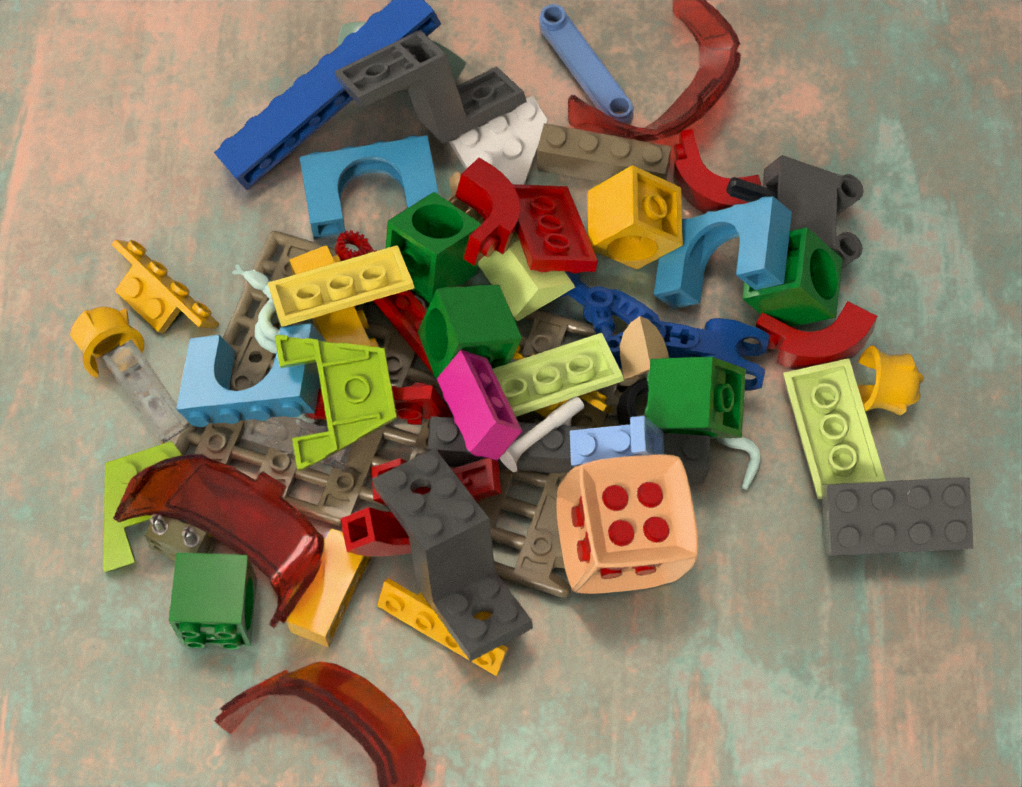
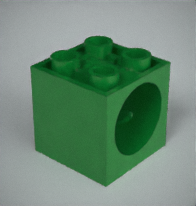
[385,192,481,303]
[742,227,843,327]
[417,284,522,386]
[644,357,746,438]
[169,553,257,650]

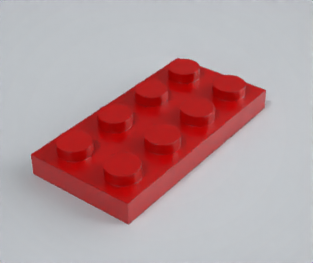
[512,184,598,273]

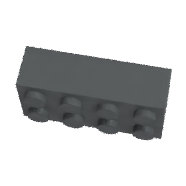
[821,477,974,556]

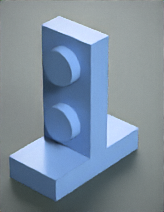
[570,416,664,467]

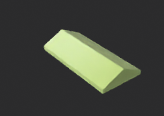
[478,217,575,321]
[493,333,624,417]
[783,358,886,499]

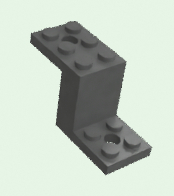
[334,30,527,144]
[373,448,533,662]

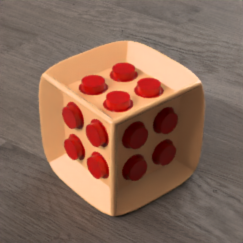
[556,454,698,594]

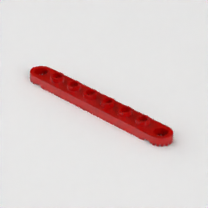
[334,230,434,375]

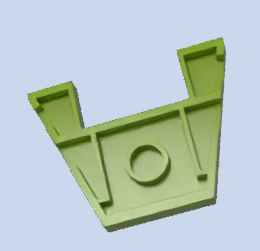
[274,334,397,471]
[103,441,236,573]

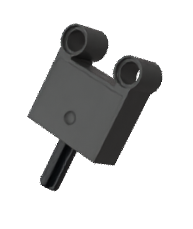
[726,155,864,269]

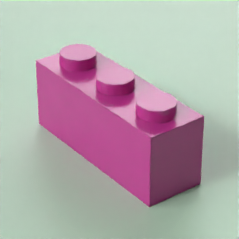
[437,350,522,460]

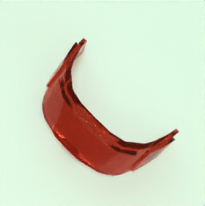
[568,0,741,142]
[113,454,324,629]
[214,661,426,787]

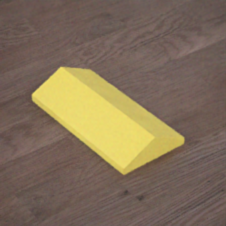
[268,245,414,327]

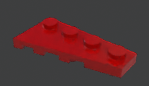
[307,383,452,425]

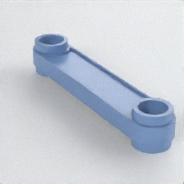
[539,4,634,130]

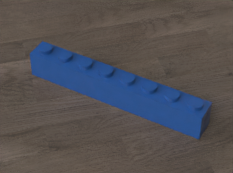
[214,0,441,190]

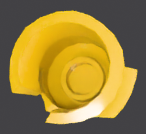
[70,306,145,378]
[858,346,924,416]

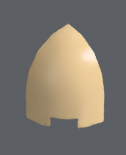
[620,316,669,379]

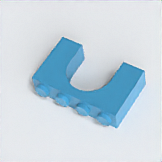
[300,135,439,239]
[654,196,792,309]
[176,323,326,427]

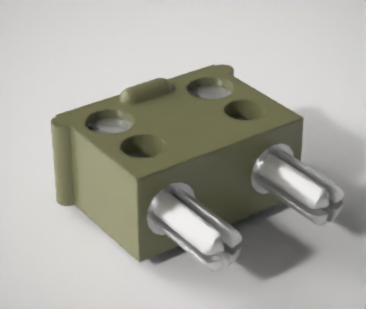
[145,512,216,561]

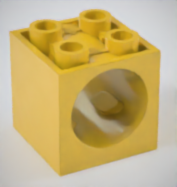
[588,165,683,270]

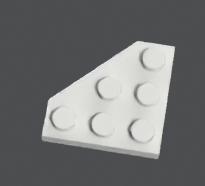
[449,96,548,185]

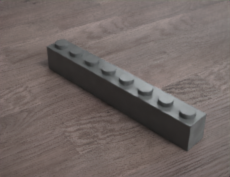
[428,417,710,483]

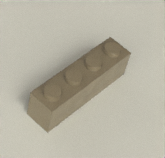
[537,123,671,182]

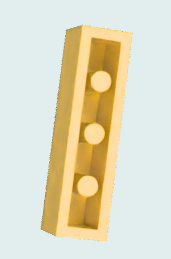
[289,245,379,347]

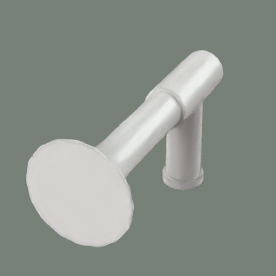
[500,396,584,473]

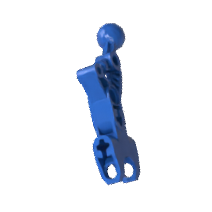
[558,271,769,391]

